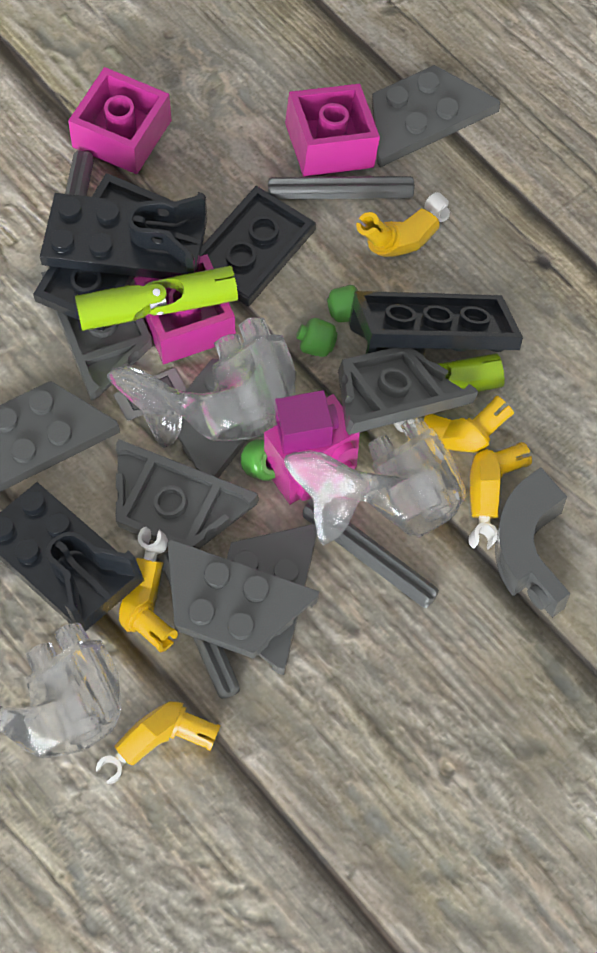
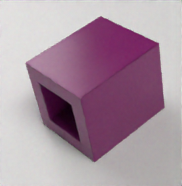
[275,390,339,454]

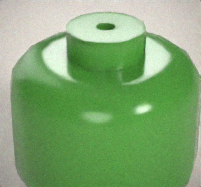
[327,285,358,322]
[296,318,338,357]
[241,439,275,481]

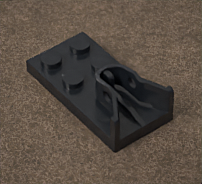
[33,173,174,331]
[40,192,208,279]
[349,291,523,357]
[0,482,144,634]

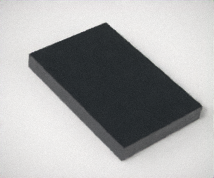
[201,185,316,307]

